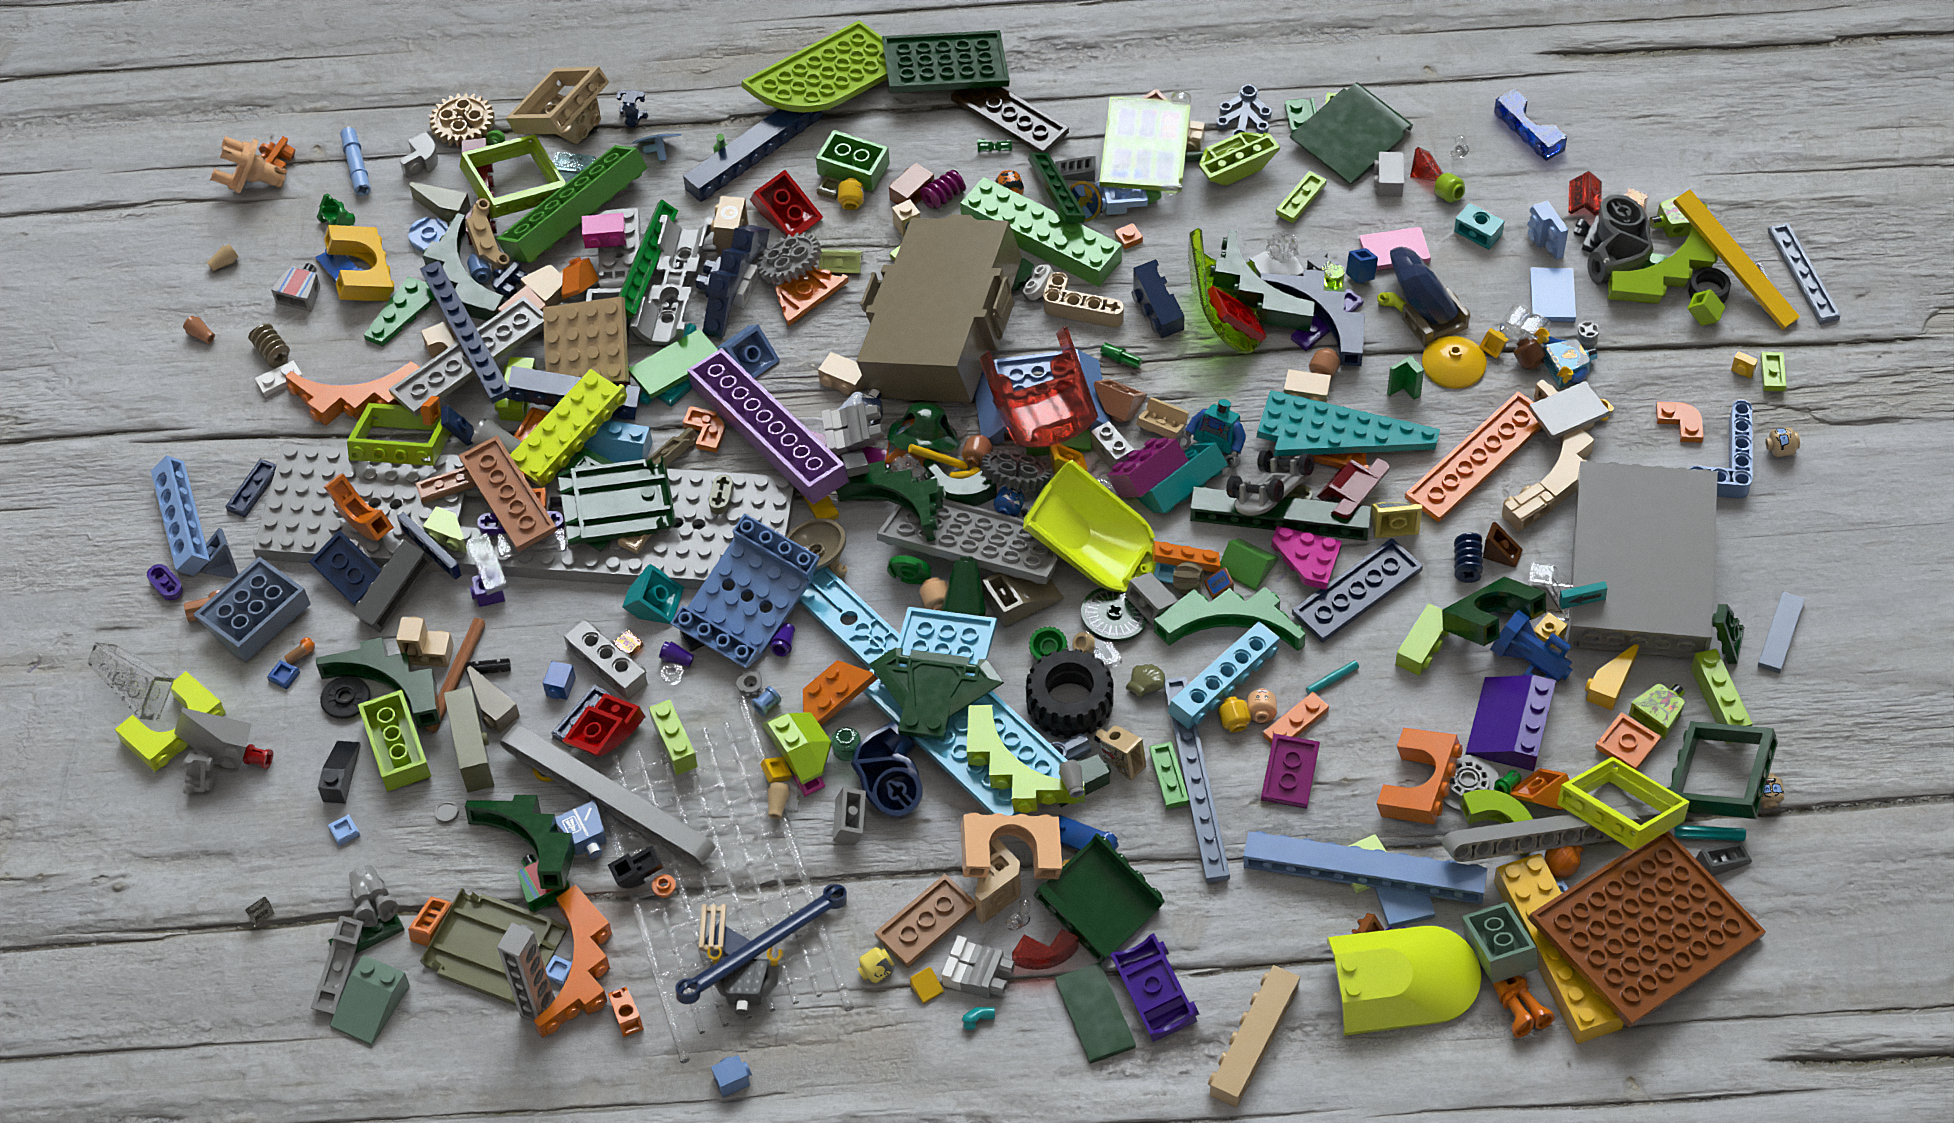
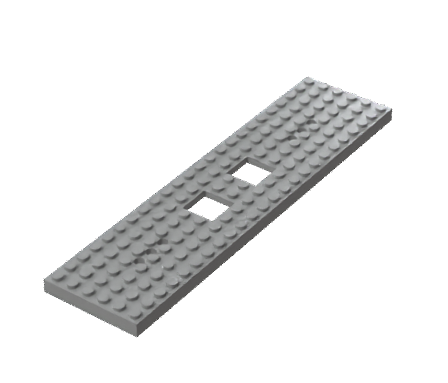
[253,444,796,593]

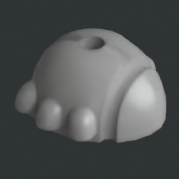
[736,670,763,696]

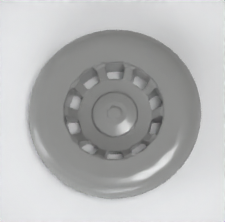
[1443,755,1499,811]

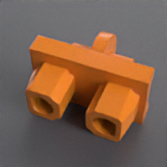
[259,136,296,169]

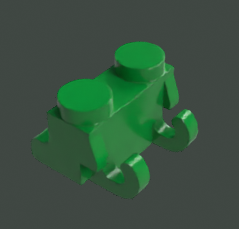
[317,194,355,226]

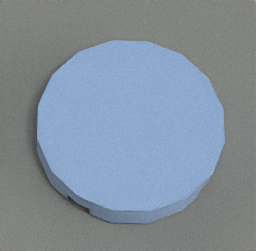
[408,217,448,252]

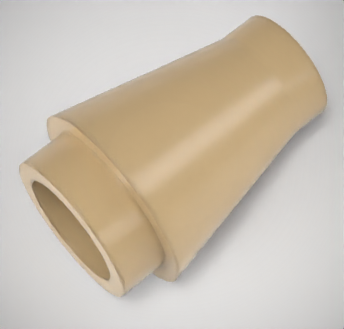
[207,244,239,272]
[767,782,790,819]

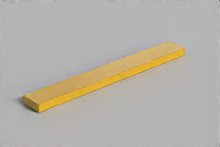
[1673,189,1800,330]

